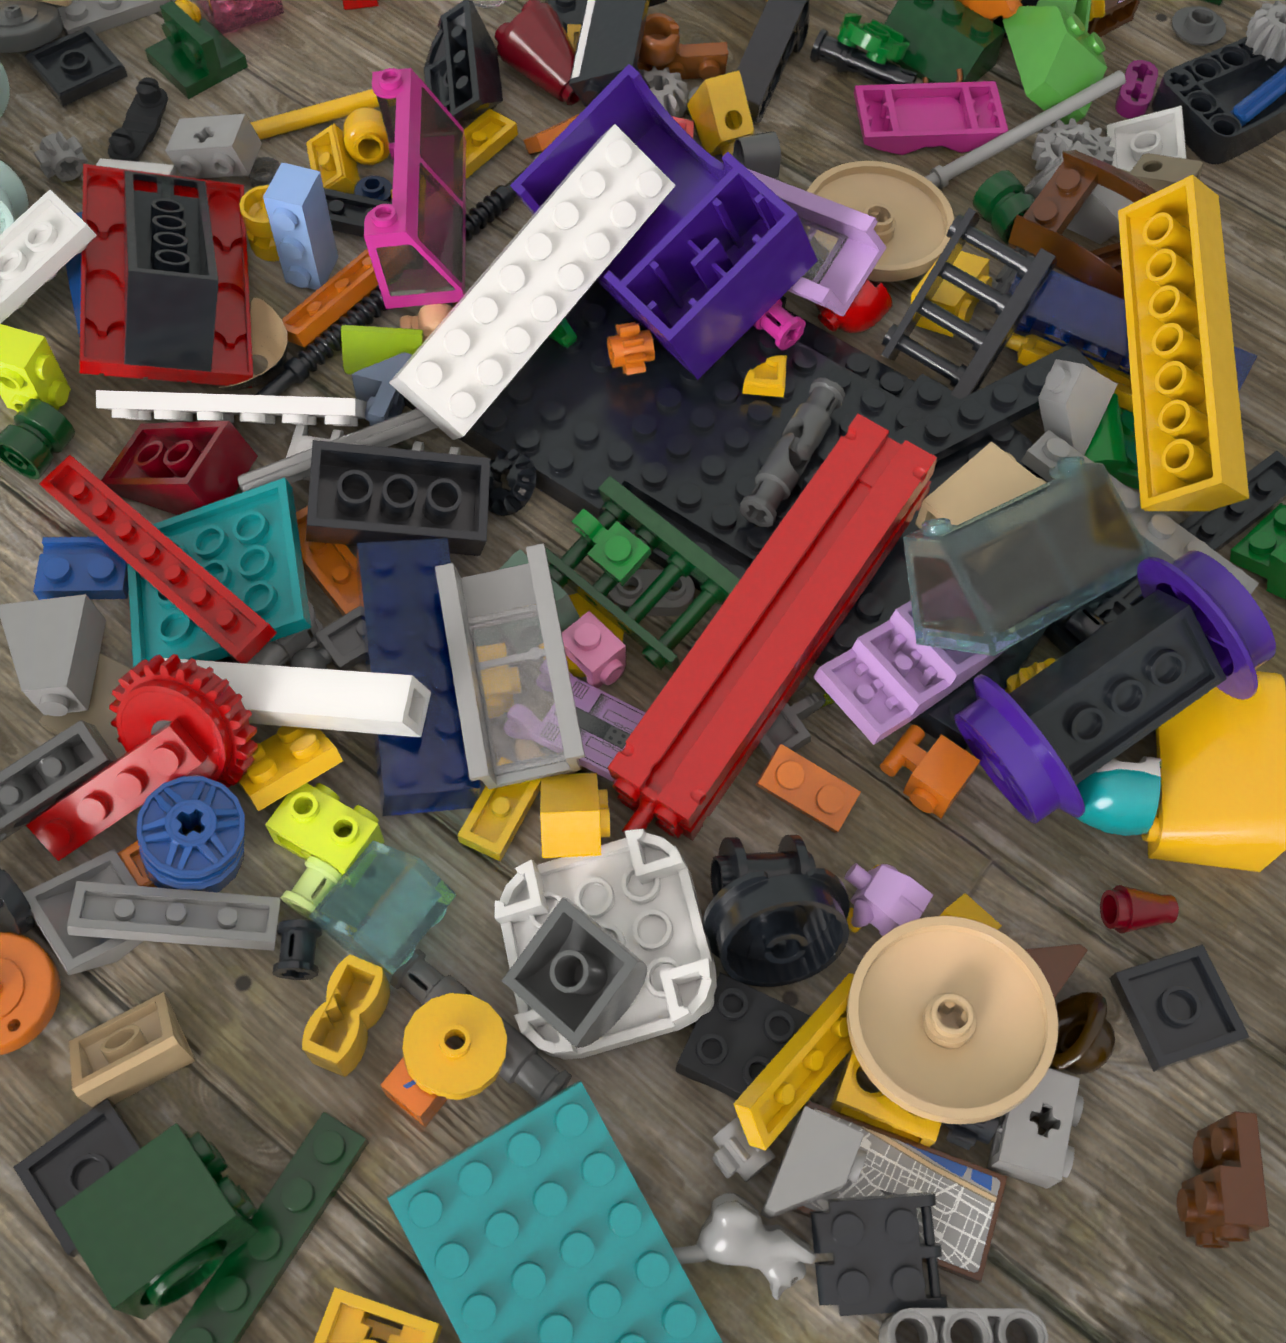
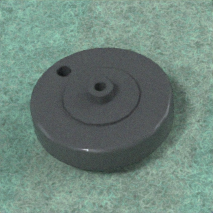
[0,0,64,53]

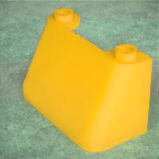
[1141,671,1286,872]

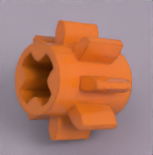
[607,322,655,376]

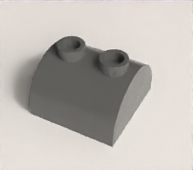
[502,897,647,1048]

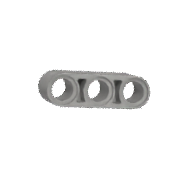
[878,1308,1048,1343]

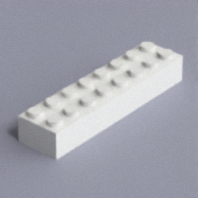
[389,124,676,440]

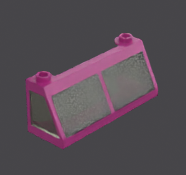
[364,68,466,309]

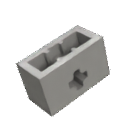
[165,114,262,179]
[987,1068,1084,1189]

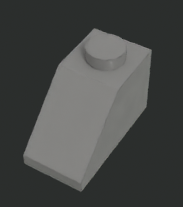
[1038,359,1118,455]
[760,1106,867,1219]

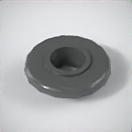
[1172,6,1226,46]

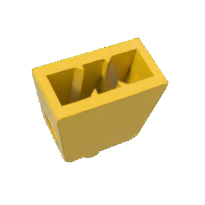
[687,71,754,157]

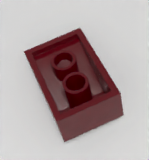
[101,420,258,515]

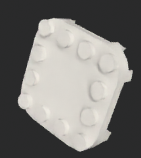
[495,829,717,1060]

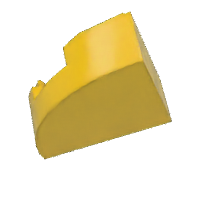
[742,355,787,397]

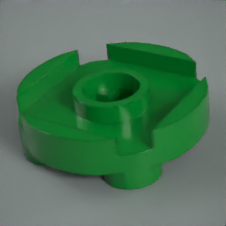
[837,13,910,64]

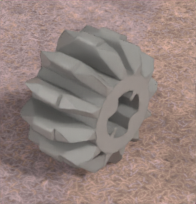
[1245,0,1286,63]
[640,67,688,118]

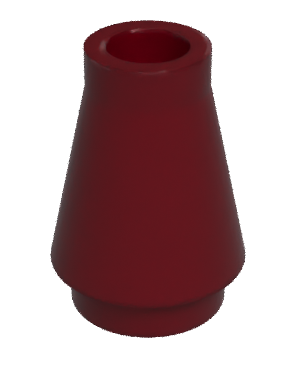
[1100,885,1179,934]

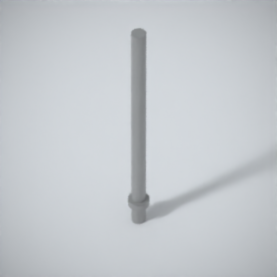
[925,70,1126,189]

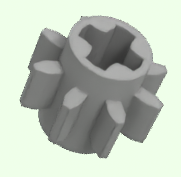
[34,131,88,183]
[712,1117,776,1182]

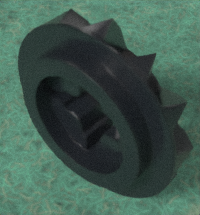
[488,448,536,516]

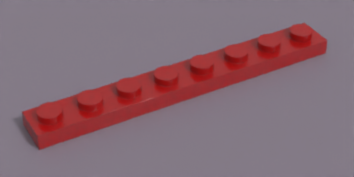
[39,455,277,664]

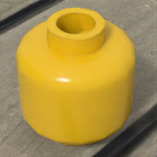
[343,107,392,165]

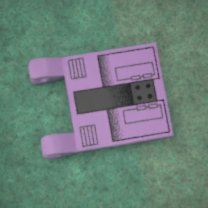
[504,660,645,782]

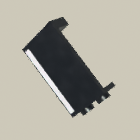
[569,0,667,107]

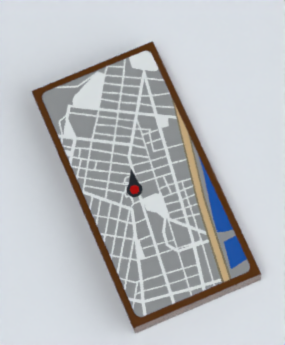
[792,1101,1007,1283]

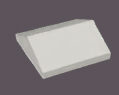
[1107,106,1187,172]

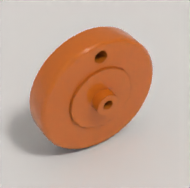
[0,932,61,1055]

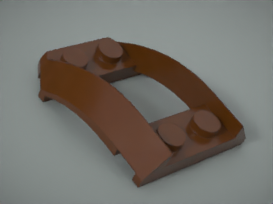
[1008,150,1157,312]

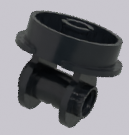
[702,834,850,987]

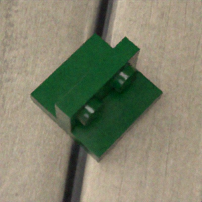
[145,0,248,99]

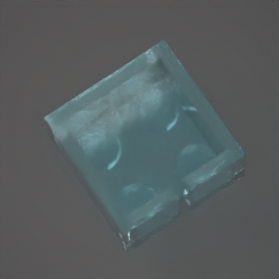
[309,841,457,975]

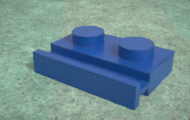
[33,537,129,600]

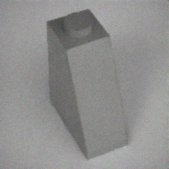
[1025,140,1134,244]
[0,594,106,716]

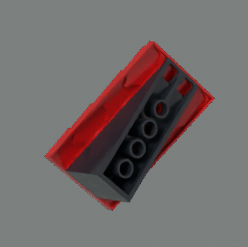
[79,164,253,388]

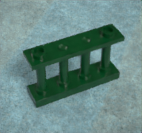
[545,476,740,673]

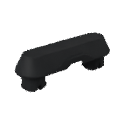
[107,77,168,162]

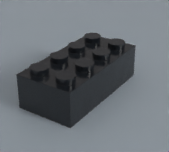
[306,440,490,556]

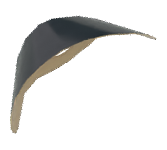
[218,298,287,391]

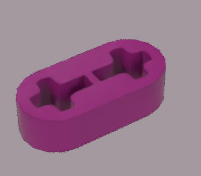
[1115,60,1158,119]

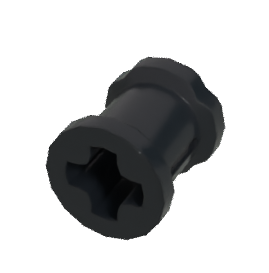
[272,919,323,980]

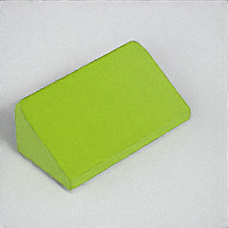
[341,325,424,375]

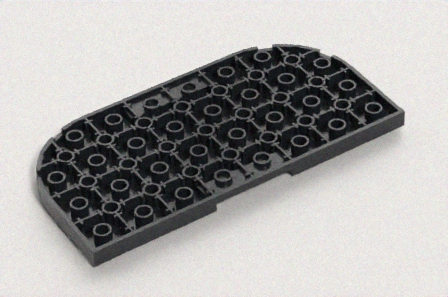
[403,280,1079,750]

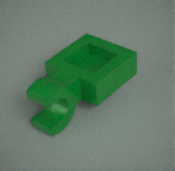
[571,509,652,586]

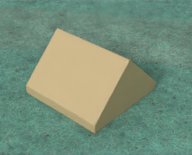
[69,992,196,1108]

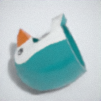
[1075,756,1162,836]

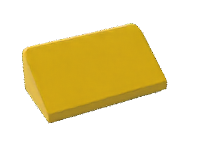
[306,124,360,194]

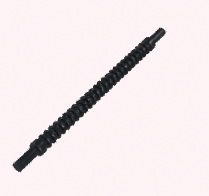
[256,167,527,396]

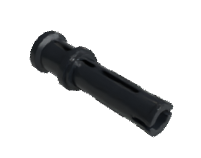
[810,29,918,85]

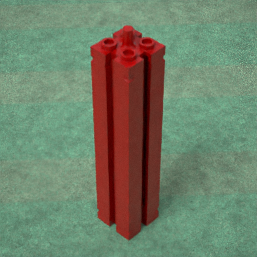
[608,414,937,841]

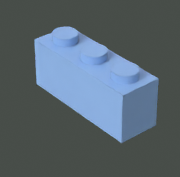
[263,162,338,290]

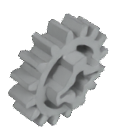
[1031,118,1115,170]

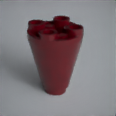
[494,0,580,105]

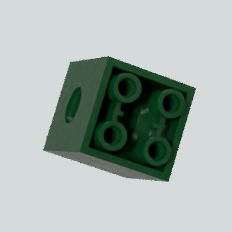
[55,1123,259,1320]

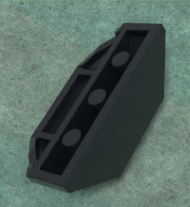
[424,0,503,123]

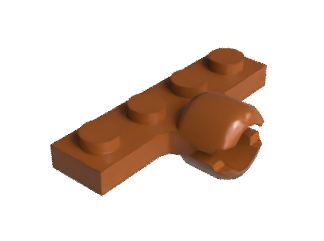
[637,13,728,80]

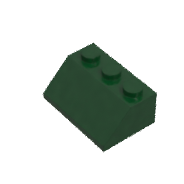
[884,0,1006,83]

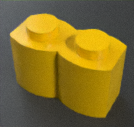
[302,954,390,1077]

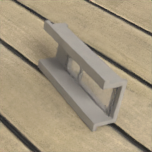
[435,543,585,789]

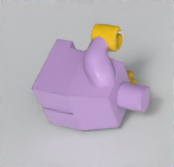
[844,863,933,936]

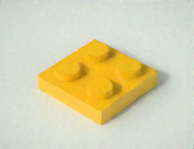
[238,726,343,811]

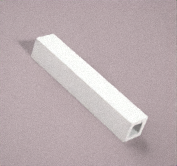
[164,658,431,737]

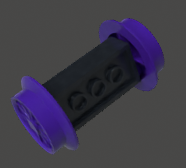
[954,550,1276,824]

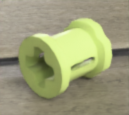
[281,856,345,921]

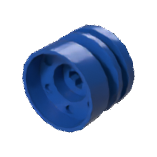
[136,776,245,892]

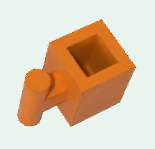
[880,725,981,819]

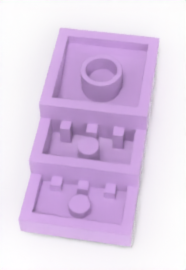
[813,575,1018,745]

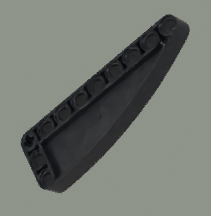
[1151,37,1286,165]

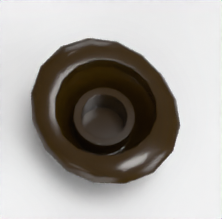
[1049,992,1115,1075]

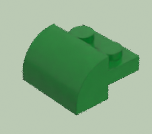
[1084,394,1139,490]
[1230,503,1286,600]

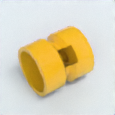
[239,185,280,262]

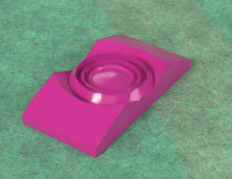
[854,81,1008,155]

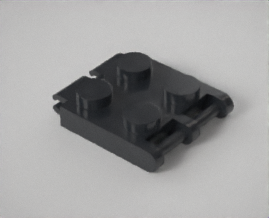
[810,1192,948,1316]

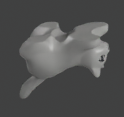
[672,1193,816,1300]

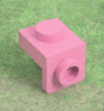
[562,611,626,688]

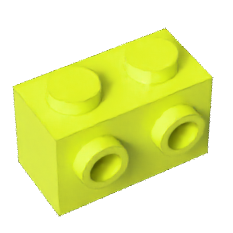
[0,324,71,412]
[265,783,384,887]

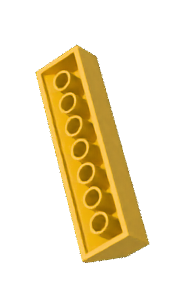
[1118,175,1249,511]

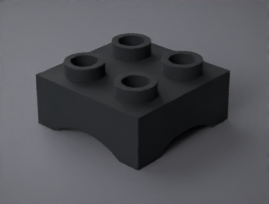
[675,972,811,1100]

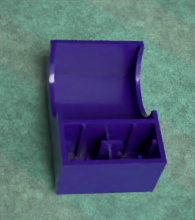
[510,64,818,380]

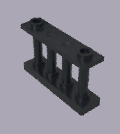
[881,208,1058,399]

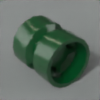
[973,170,1035,244]
[0,398,75,480]

